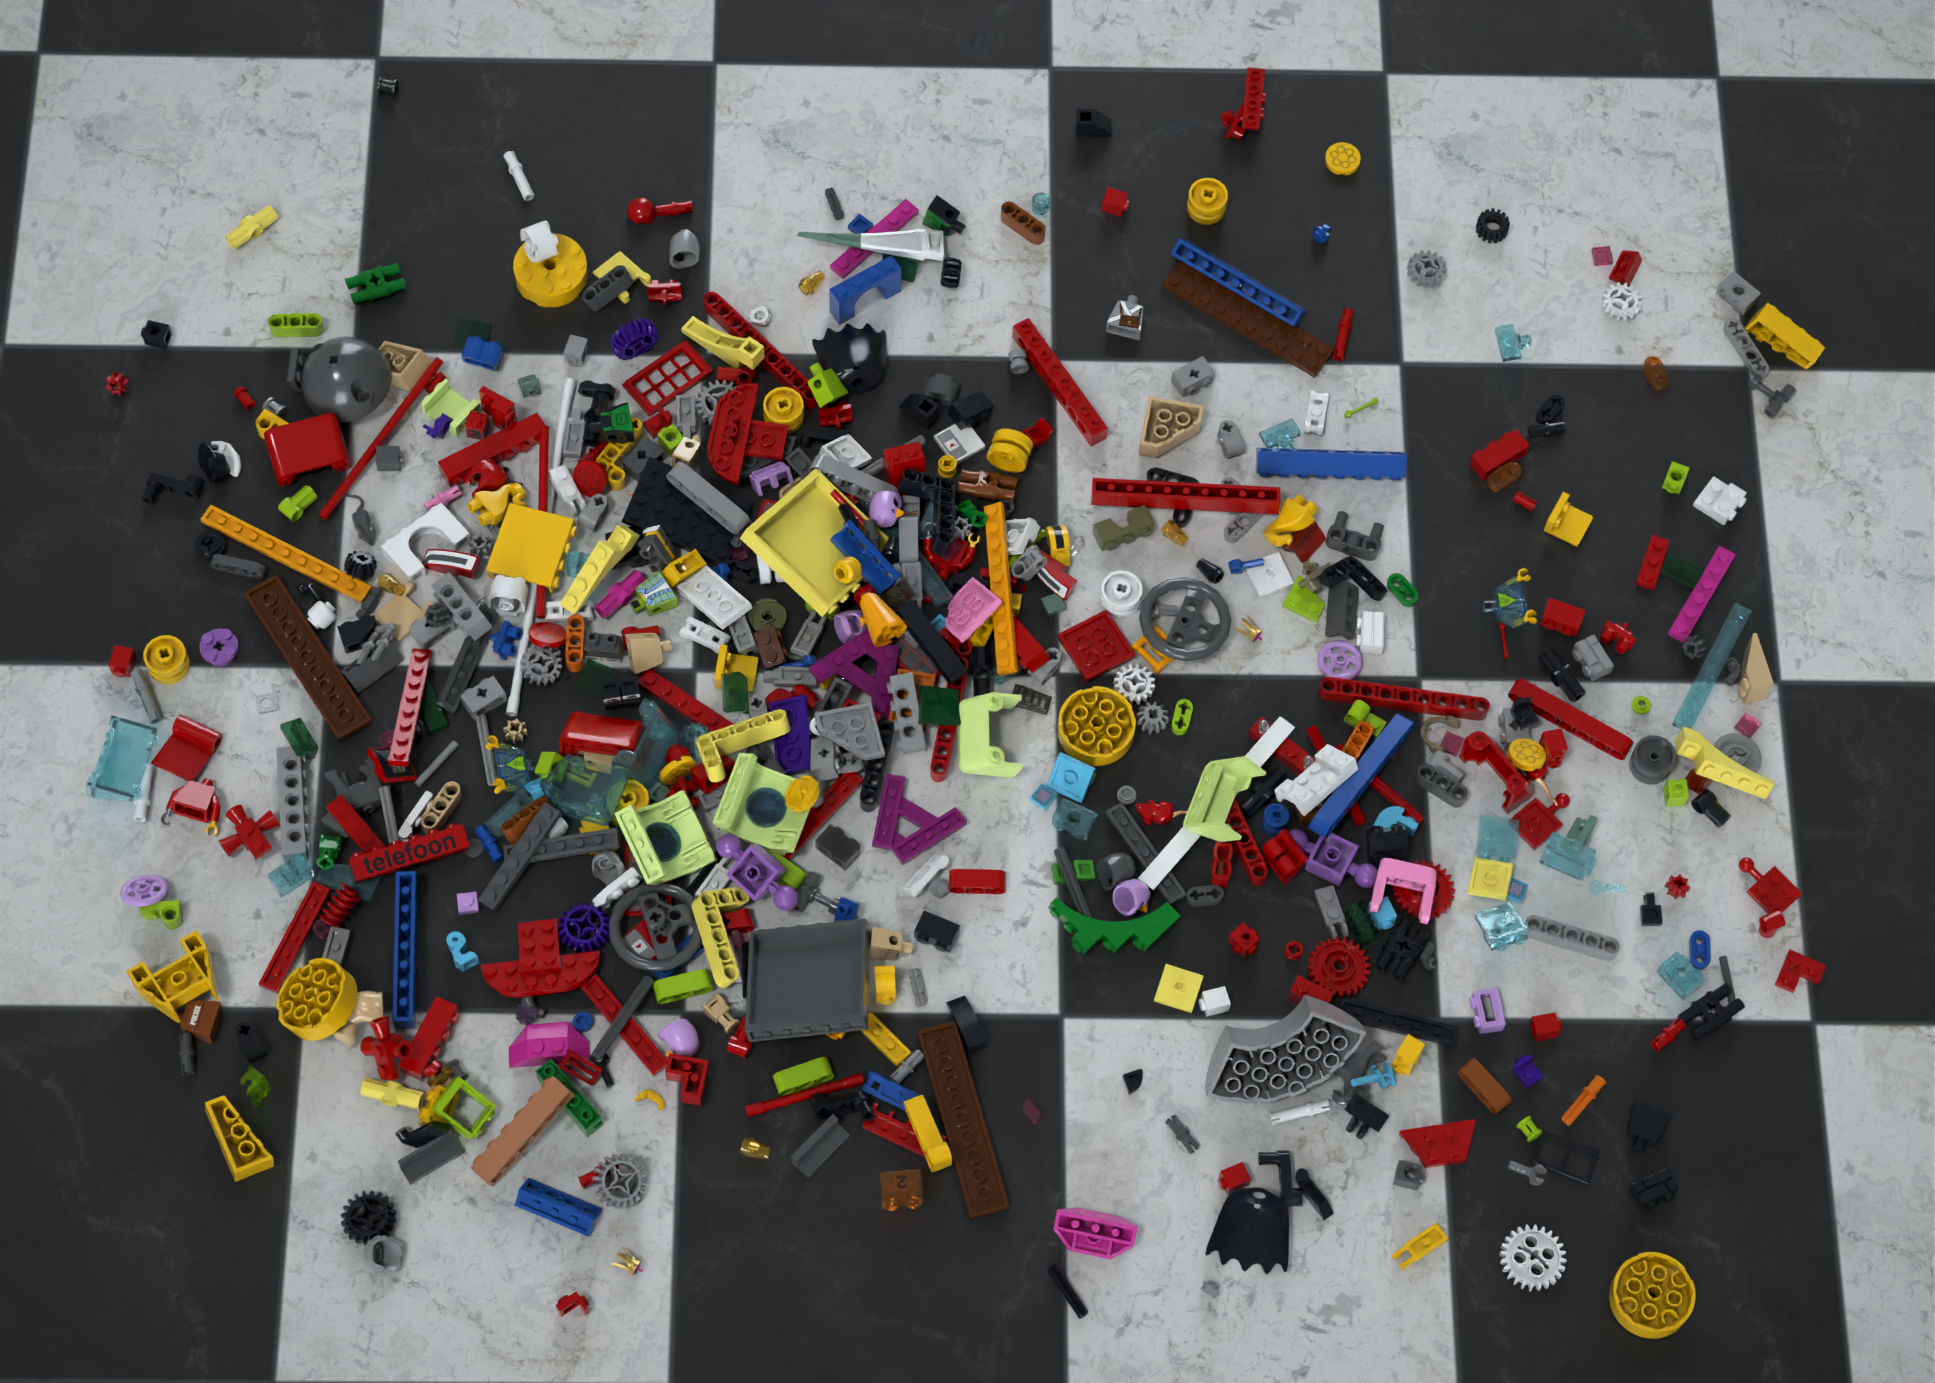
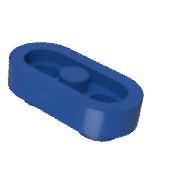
[1689,930,1711,970]

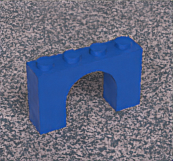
[829,255,901,325]

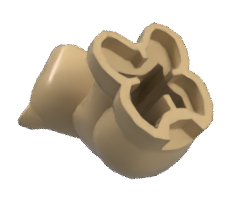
[333,991,384,1047]

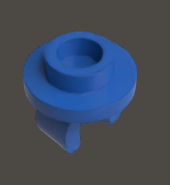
[1313,224,1331,244]

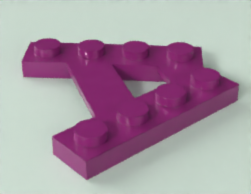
[808,629,899,720]
[872,774,967,865]

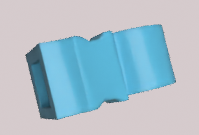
[446,931,480,972]

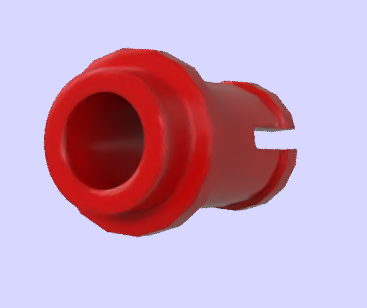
[424,372,447,394]
[234,386,256,410]
[1512,492,1537,512]

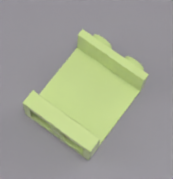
[421,379,481,437]

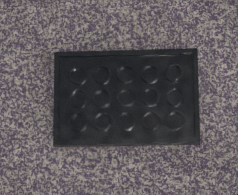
[621,457,753,565]

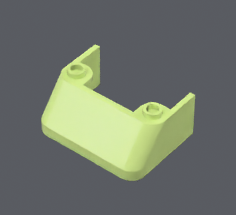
[957,692,1023,778]
[1183,756,1266,842]

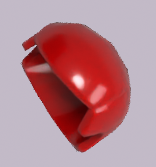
[626,197,656,225]

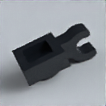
[1640,892,1662,926]

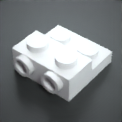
[819,434,872,469]
[1693,476,1747,525]
[1005,518,1040,555]

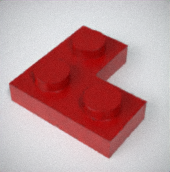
[1775,949,1826,993]

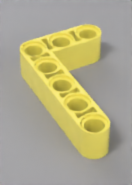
[696,709,791,782]
[691,887,750,988]

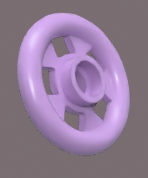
[1317,640,1363,680]
[120,875,168,907]

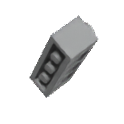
[431,572,492,641]
[886,672,926,755]

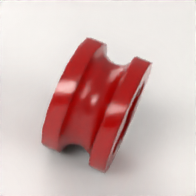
[1284,941,1303,961]

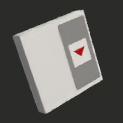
[934,424,985,464]

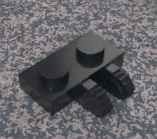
[1344,1093,1389,1140]

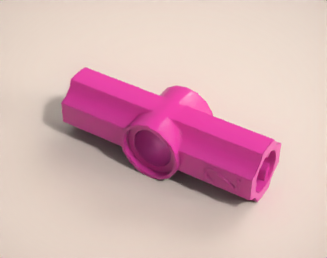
[594,569,646,619]

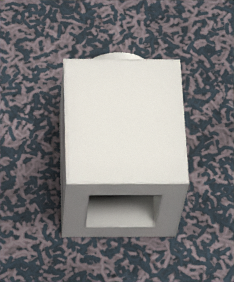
[1199,986,1231,1017]

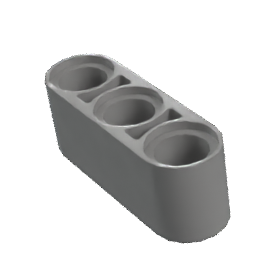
[899,516,918,566]

